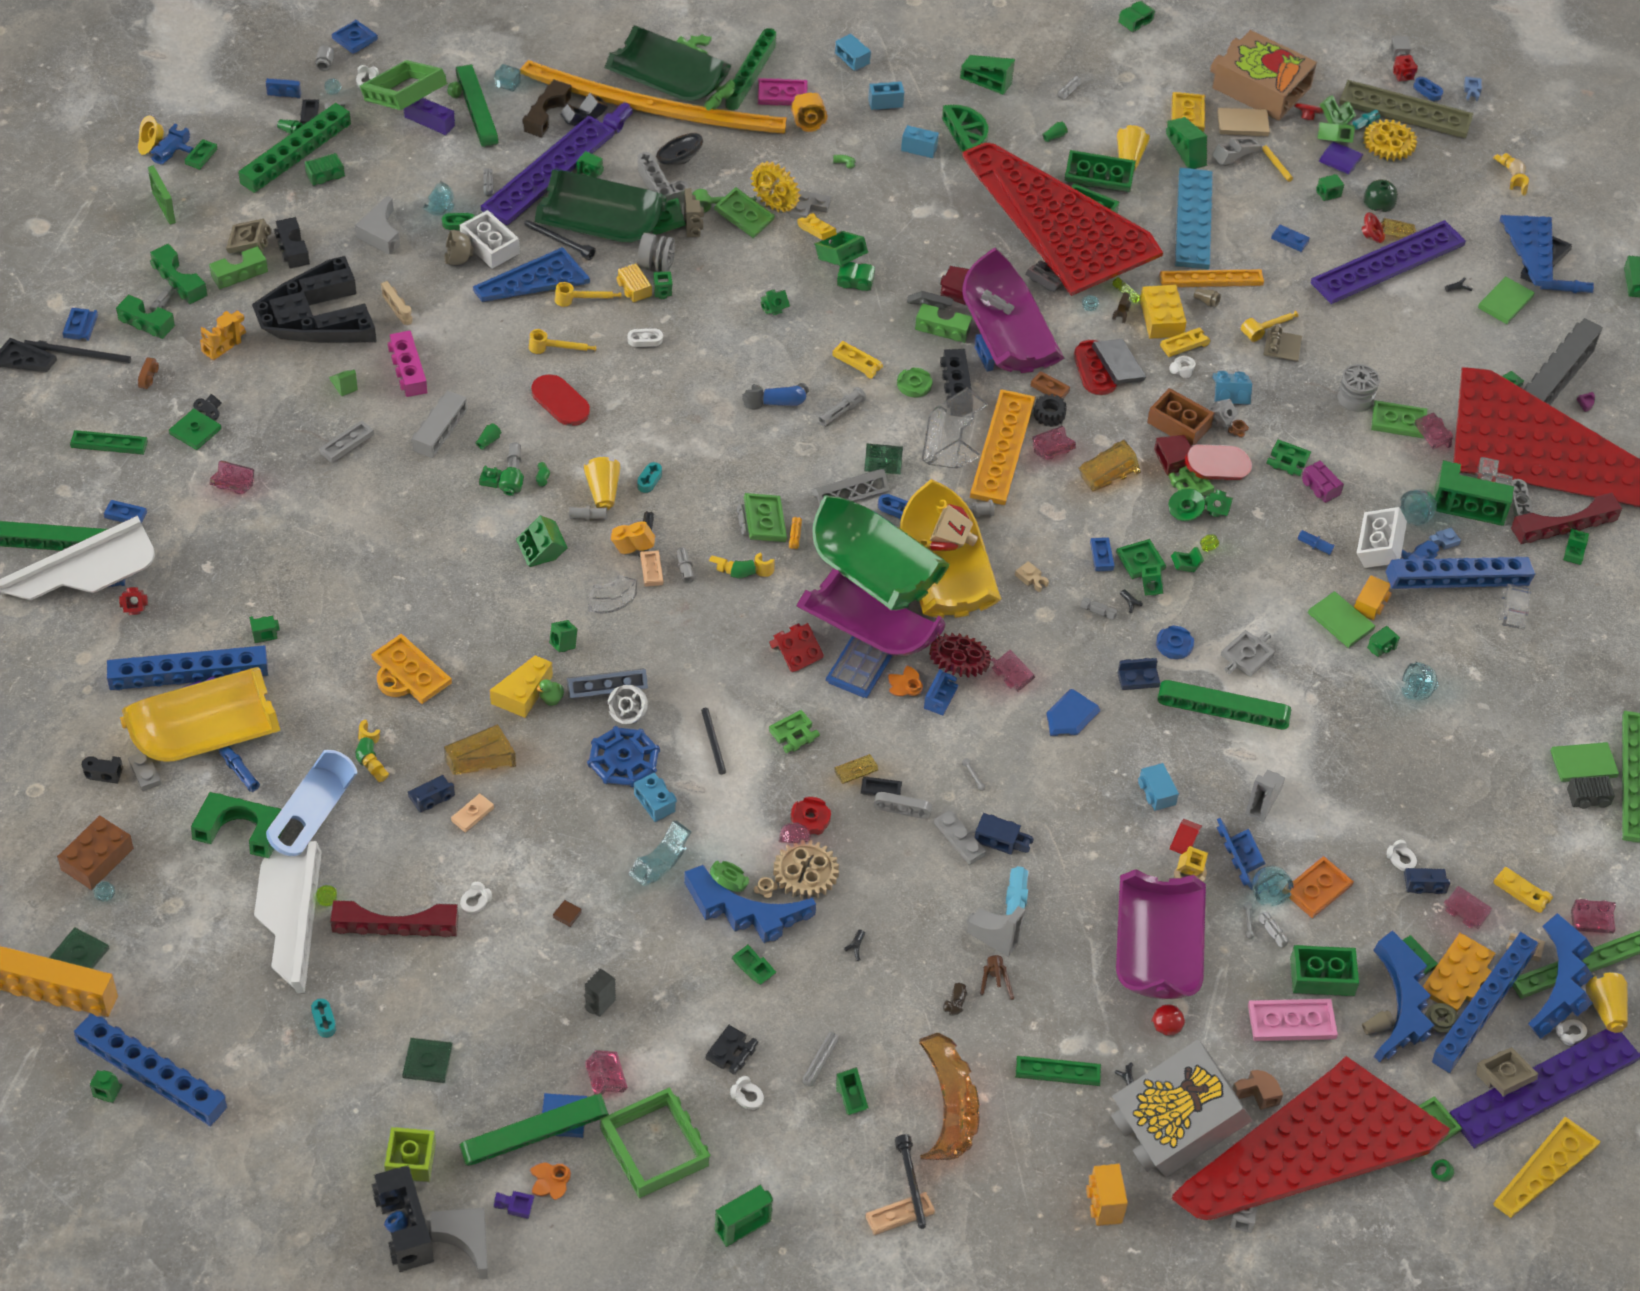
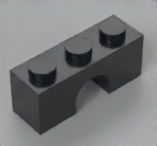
[274,217,310,269]

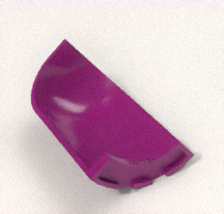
[963,247,1065,373]
[796,568,946,656]
[1116,869,1206,1000]

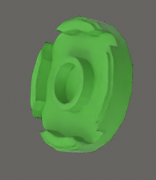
[897,367,933,398]
[710,861,749,892]

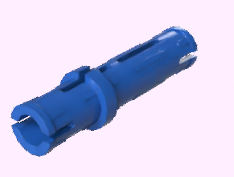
[1540,280,1594,293]
[219,746,260,792]

